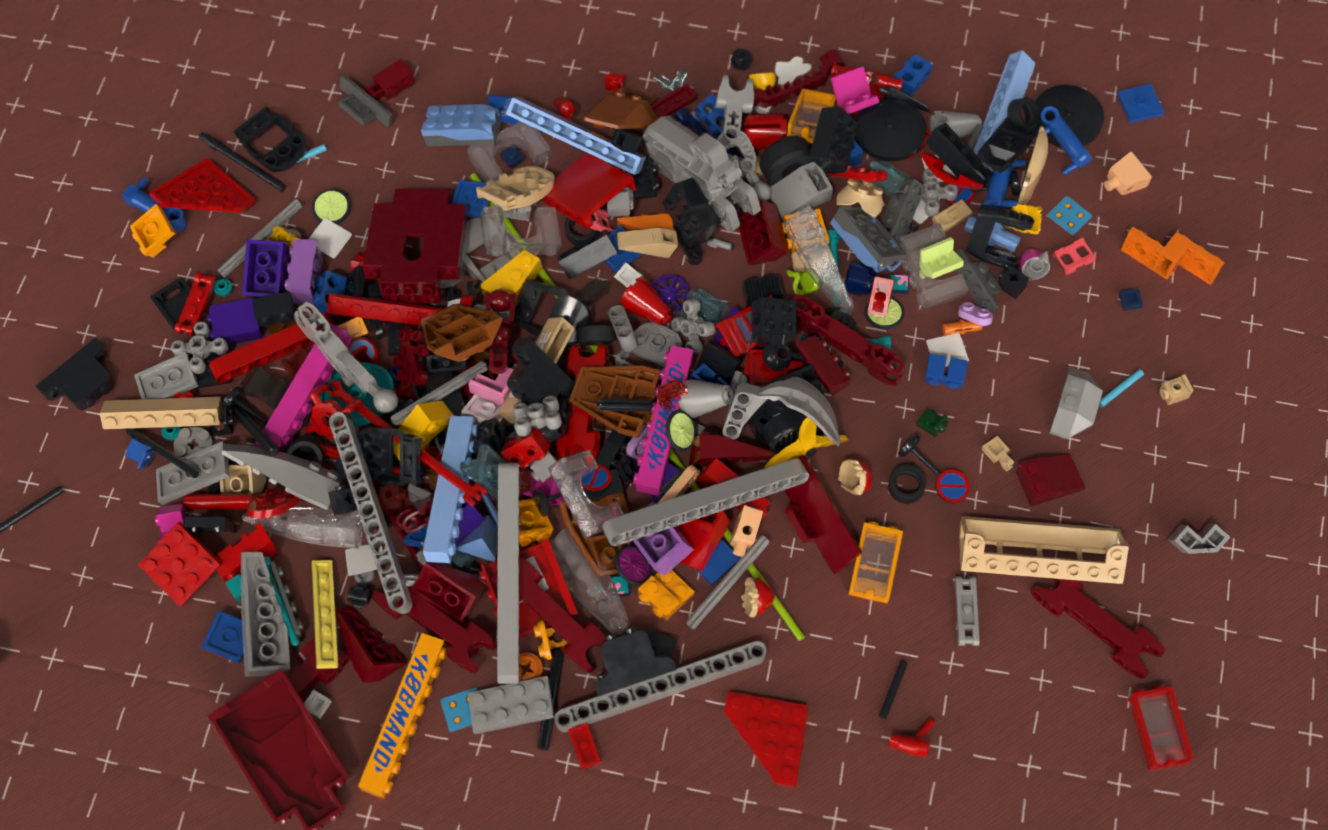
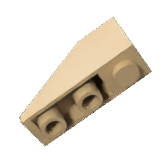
[617,228,678,258]

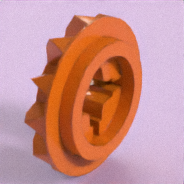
[519,653,543,682]

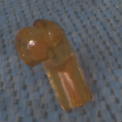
[426,467,439,494]

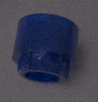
[843,261,876,297]

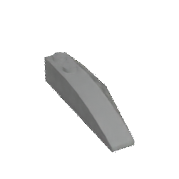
[221,444,343,510]
[241,552,290,677]

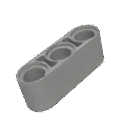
[608,305,638,352]

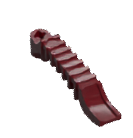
[753,49,845,109]

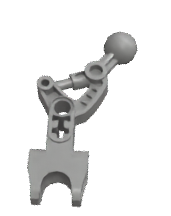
[715,74,771,202]
[294,302,398,413]

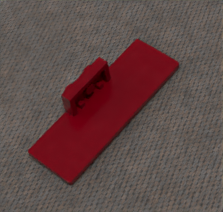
[784,455,862,574]

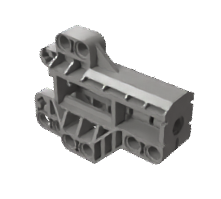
[643,116,761,232]

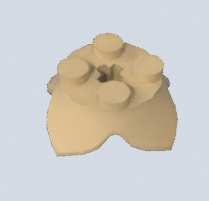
[836,178,885,218]

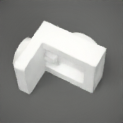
[614,263,643,288]

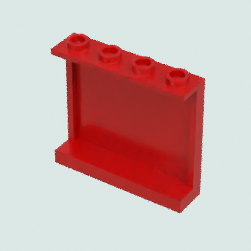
[543,153,637,229]
[479,539,578,639]

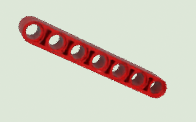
[209,312,336,383]

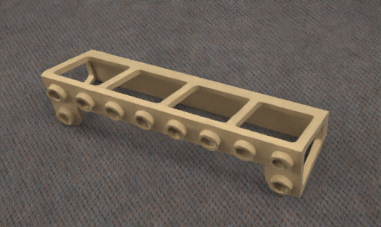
[959,516,1129,584]

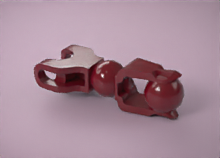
[485,289,516,380]

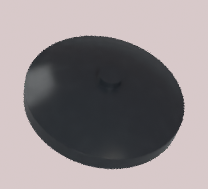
[1035,85,1104,148]
[855,98,926,162]

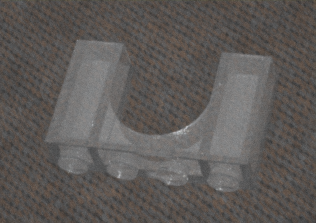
[467,121,552,183]
[480,207,562,256]
[897,224,968,310]
[548,450,624,538]

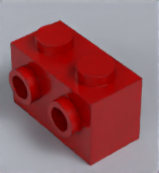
[501,427,550,469]

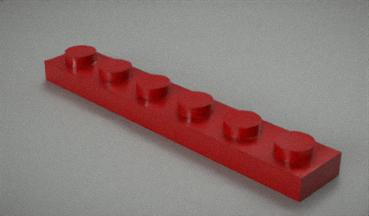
[327,293,443,326]

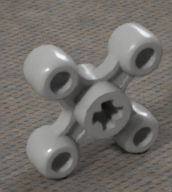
[903,169,958,217]
[671,298,715,355]
[171,321,229,374]
[513,396,562,437]

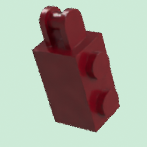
[365,59,416,101]

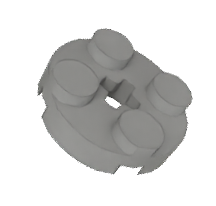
[174,427,214,459]

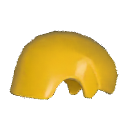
[749,72,776,91]

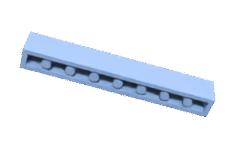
[973,50,1036,171]
[506,97,647,174]
[423,416,478,563]

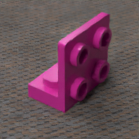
[830,66,879,114]

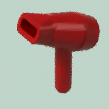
[553,96,574,122]
[889,718,935,757]

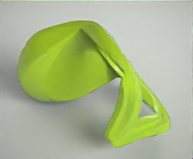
[786,270,823,296]

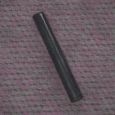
[879,661,908,719]

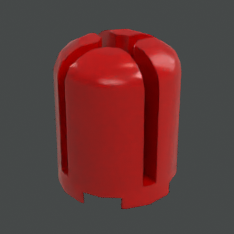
[743,113,787,150]

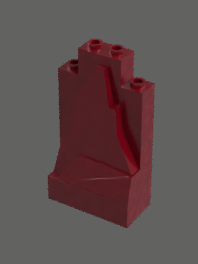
[207,669,348,830]

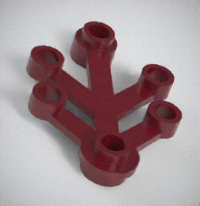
[392,326,429,386]

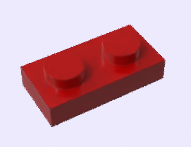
[396,363,428,400]
[568,723,601,770]

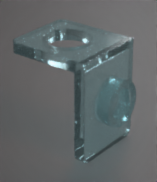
[653,70,687,90]

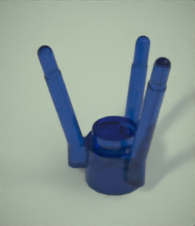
[673,107,708,134]

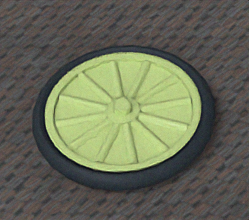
[312,189,351,224]
[865,297,904,329]
[666,410,696,451]

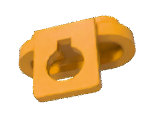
[533,619,567,660]

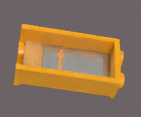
[787,89,836,143]
[848,522,903,604]

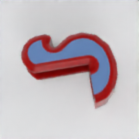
[348,337,381,365]

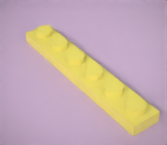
[311,560,338,669]

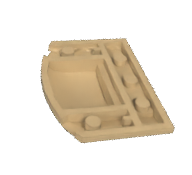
[1017,126,1048,204]

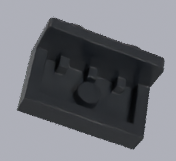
[630,158,659,200]

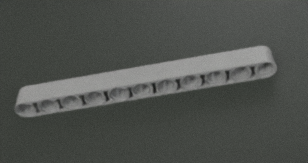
[329,412,412,614]
[602,459,809,546]
[497,463,519,684]
[555,641,767,732]

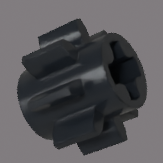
[730,48,752,71]
[347,582,372,609]

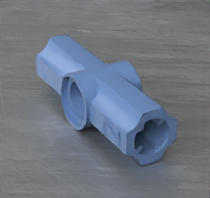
[964,215,1021,252]

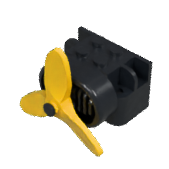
[743,364,849,469]

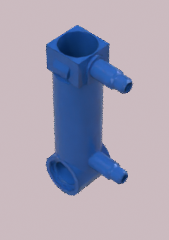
[1035,106,1092,175]
[982,159,1027,207]
[122,177,187,232]

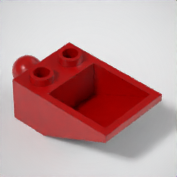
[678,511,730,572]

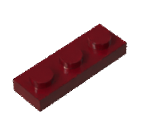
[651,83,697,118]

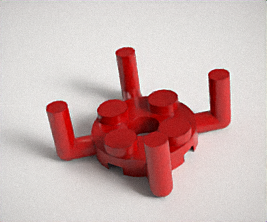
[305,384,362,444]

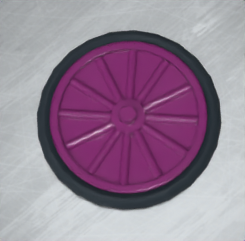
[615,546,652,585]

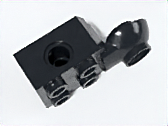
[752,297,796,371]

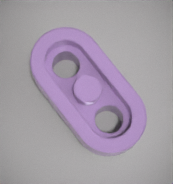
[958,302,993,326]
[626,425,649,459]

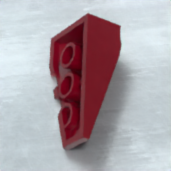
[689,432,775,467]
[335,607,406,683]

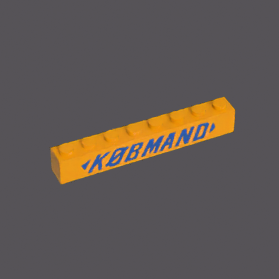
[358,633,448,798]

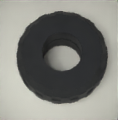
[759,135,813,185]

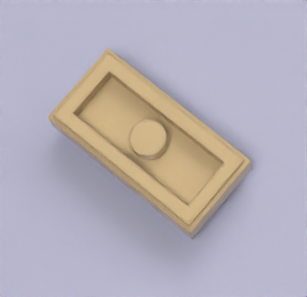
[932,199,973,233]

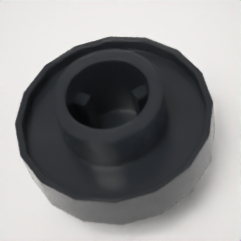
[616,455,640,484]

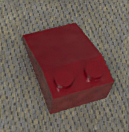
[1016,454,1086,507]
[411,562,486,624]

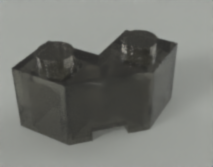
[240,367,290,409]

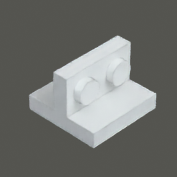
[461,395,505,427]

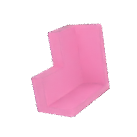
[468,367,514,406]

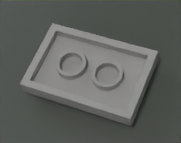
[134,352,199,399]

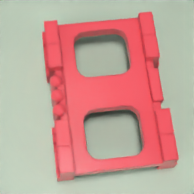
[589,209,615,234]
[1052,238,1096,275]

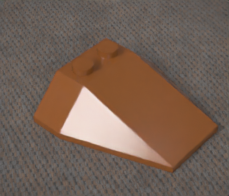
[585,91,659,129]
[421,304,502,362]
[569,366,661,438]
[559,493,630,577]

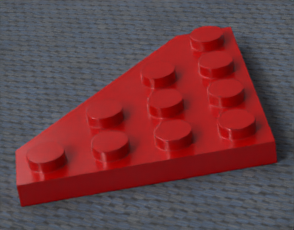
[150,158,256,213]
[724,692,809,788]

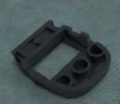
[233,106,307,172]
[514,279,591,346]
[354,428,423,486]

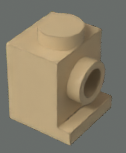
[1160,374,1194,405]

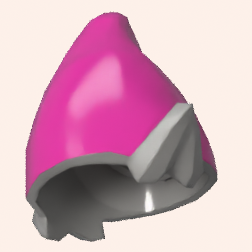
[1020,248,1050,281]

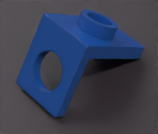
[125,438,155,469]

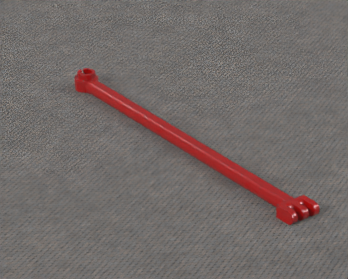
[327,381,487,507]

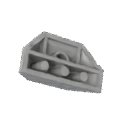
[1049,367,1103,439]

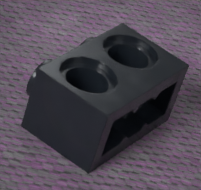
[472,417,509,465]

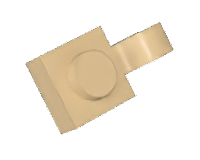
[982,436,1014,472]

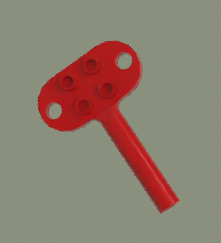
[184,486,302,519]

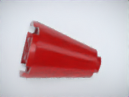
[620,277,672,326]

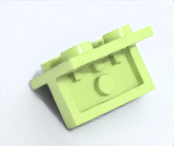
[919,237,964,279]

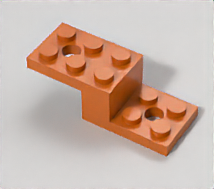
[1121,227,1225,285]

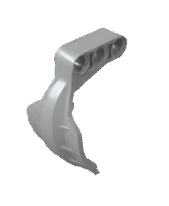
[723,377,840,447]

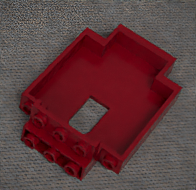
[363,188,467,304]

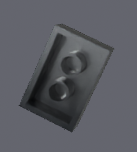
[809,107,858,174]
[662,177,720,248]

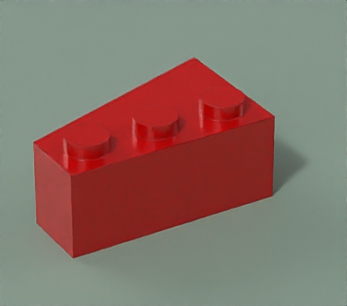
[215,522,279,582]

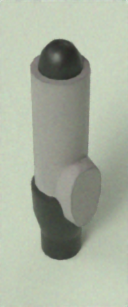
[705,236,735,250]

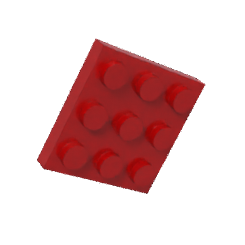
[138,522,223,607]

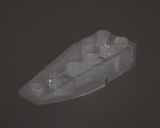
[784,204,854,315]
[242,508,365,549]
[550,528,630,635]

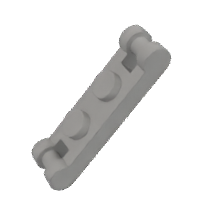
[954,576,979,646]

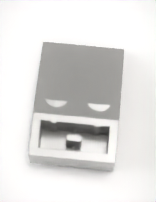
[770,162,833,219]

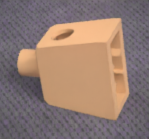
[1104,152,1152,195]
[730,505,763,557]

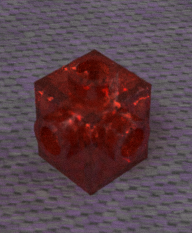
[377,485,407,514]

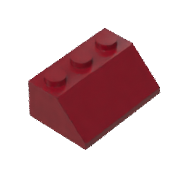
[738,200,789,265]
[796,335,851,397]

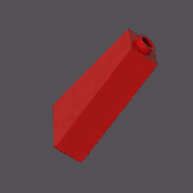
[696,458,770,519]

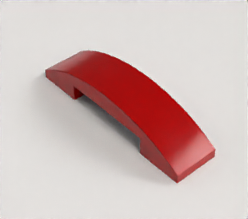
[922,152,984,190]

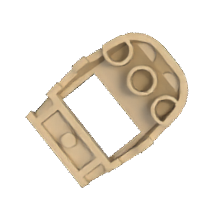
[476,166,554,211]

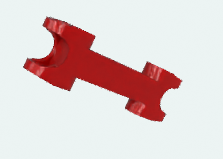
[557,344,609,466]

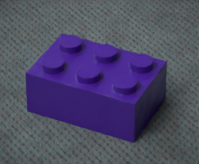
[242,239,290,297]

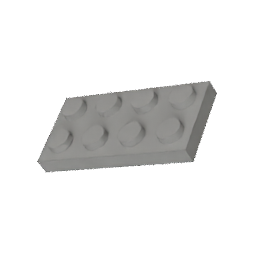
[156,441,230,505]
[468,676,555,734]

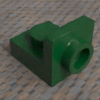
[916,408,948,437]

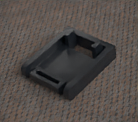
[150,277,206,331]
[184,517,236,533]

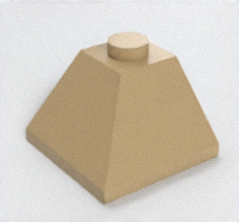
[220,464,266,494]

